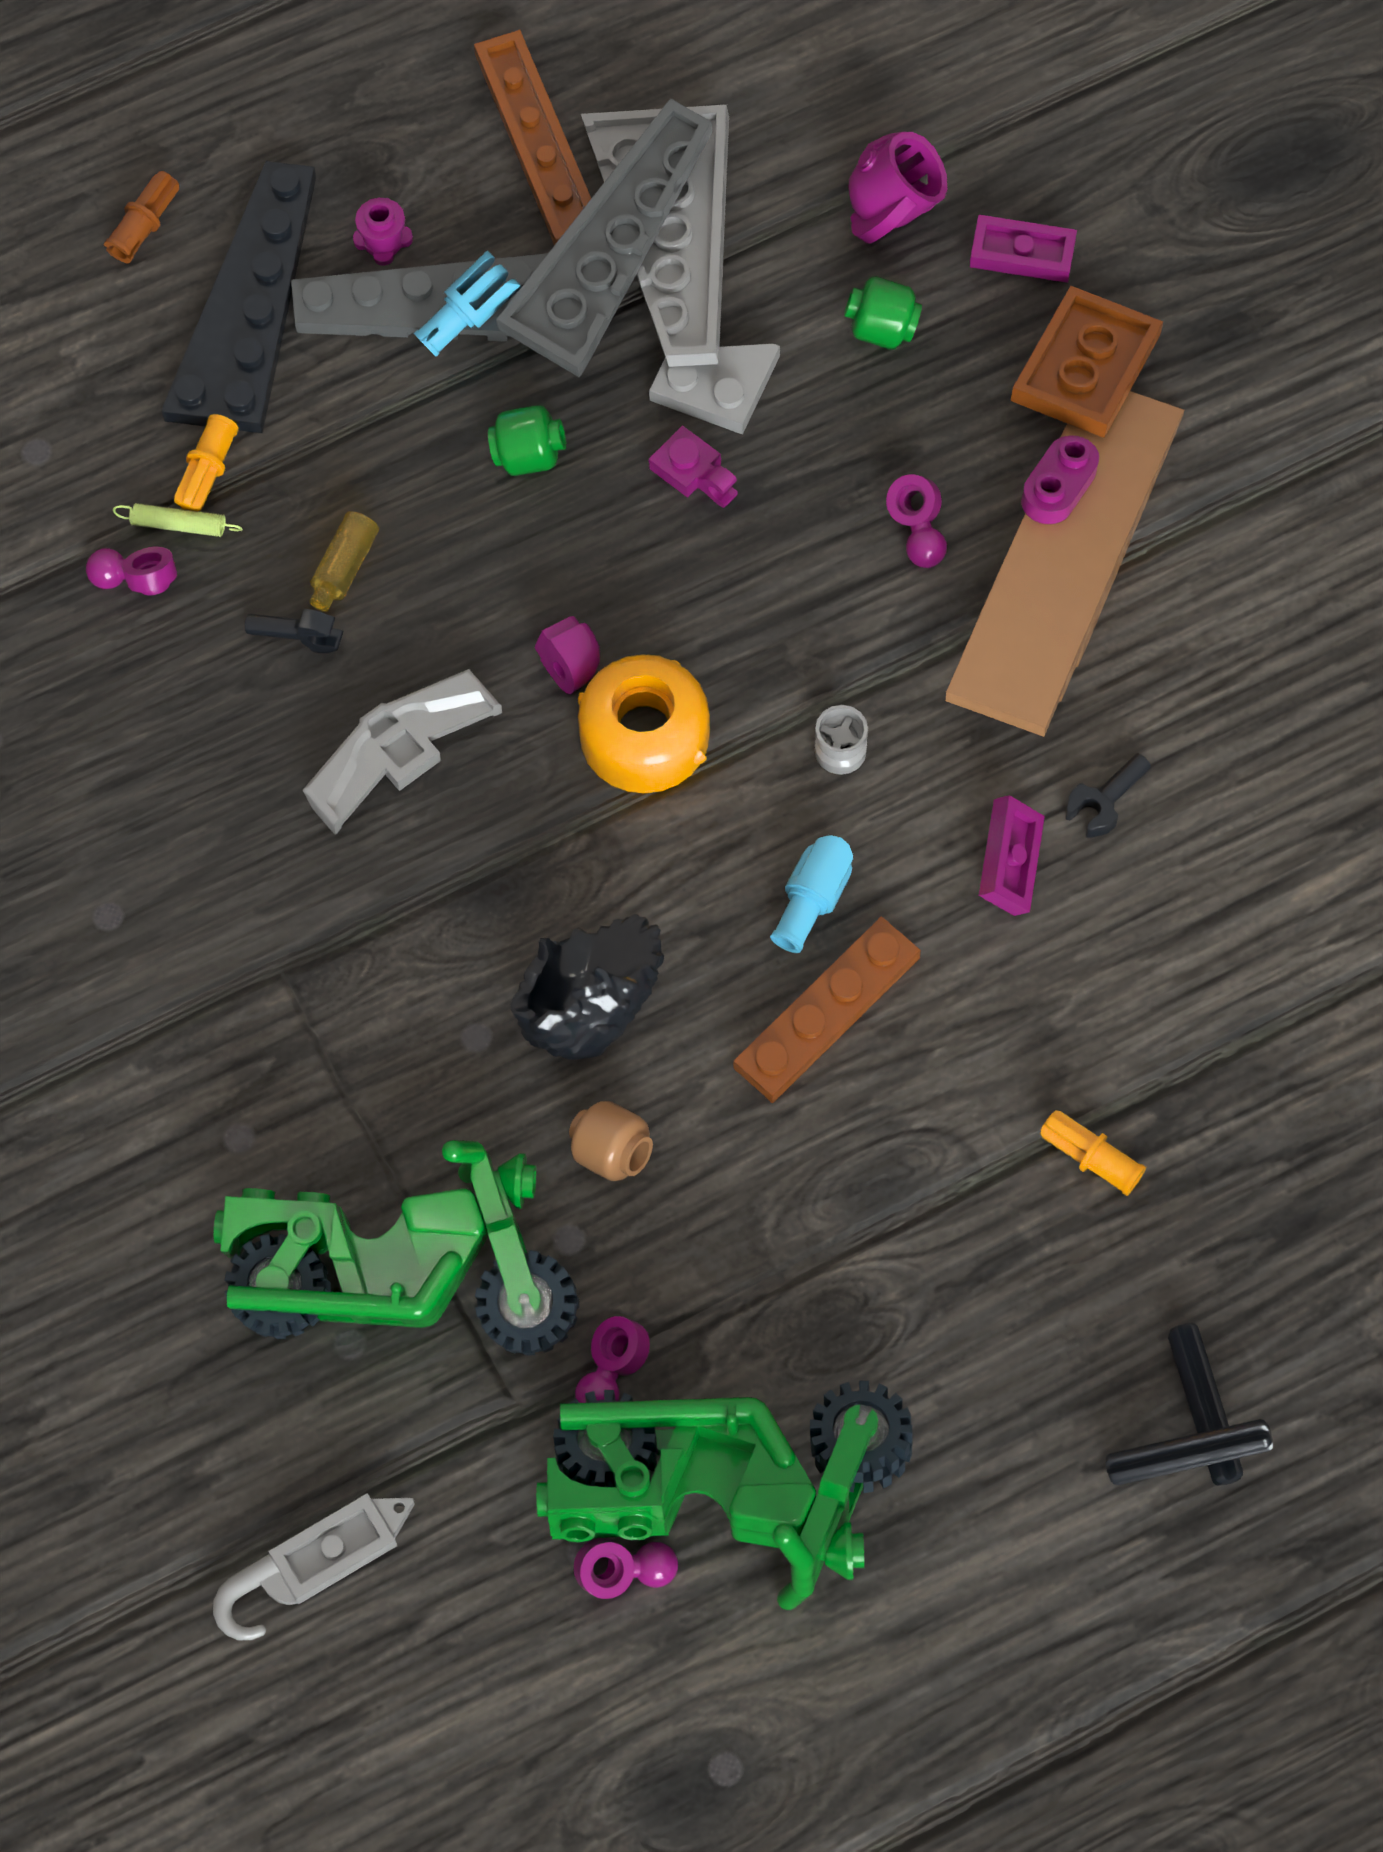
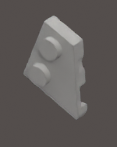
[649,344,780,435]

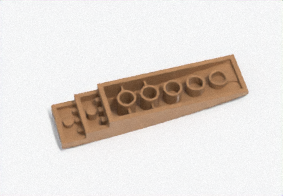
[945,391,1184,737]

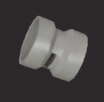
[814,705,868,775]

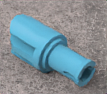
[414,251,522,357]
[770,835,853,953]

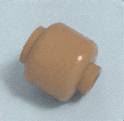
[569,1101,653,1181]

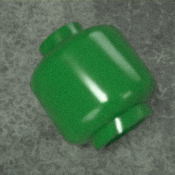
[844,276,922,349]
[488,405,566,476]

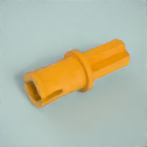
[174,414,239,512]
[1040,1110,1146,1196]

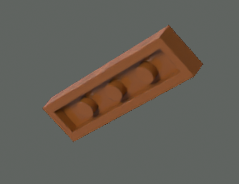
[733,916,921,1103]

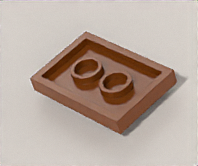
[1010,286,1163,438]

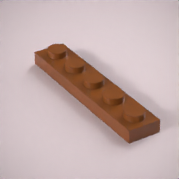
[474,30,592,245]

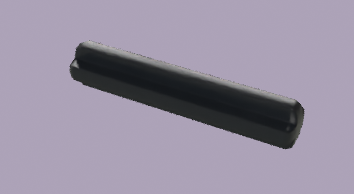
[1168,1323,1243,1486]
[1106,1419,1273,1485]

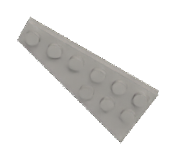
[581,105,729,367]

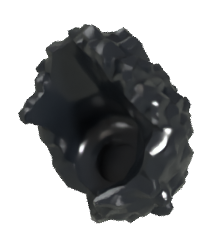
[510,914,664,1060]

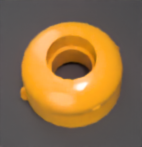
[578,654,710,793]

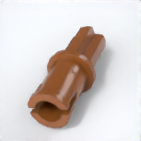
[104,171,180,263]

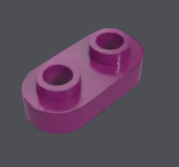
[1021,435,1099,524]

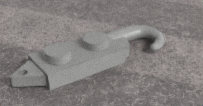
[213,1493,415,1640]

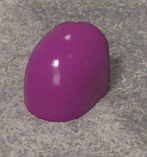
[534,616,600,694]

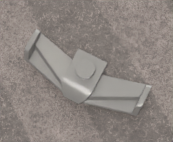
[303,669,502,835]

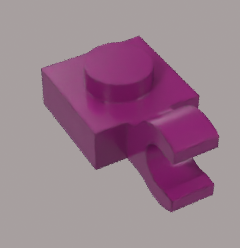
[649,425,738,508]

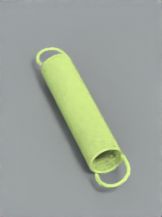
[113,503,243,537]

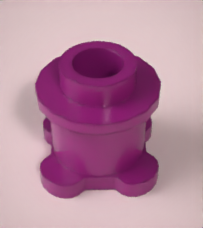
[353,197,413,266]

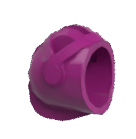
[848,131,948,243]

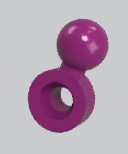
[886,474,947,568]
[86,547,177,595]
[575,1316,650,1403]
[574,1538,678,1599]

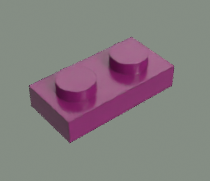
[970,215,1077,283]
[978,795,1045,916]

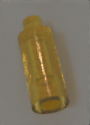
[310,511,379,611]

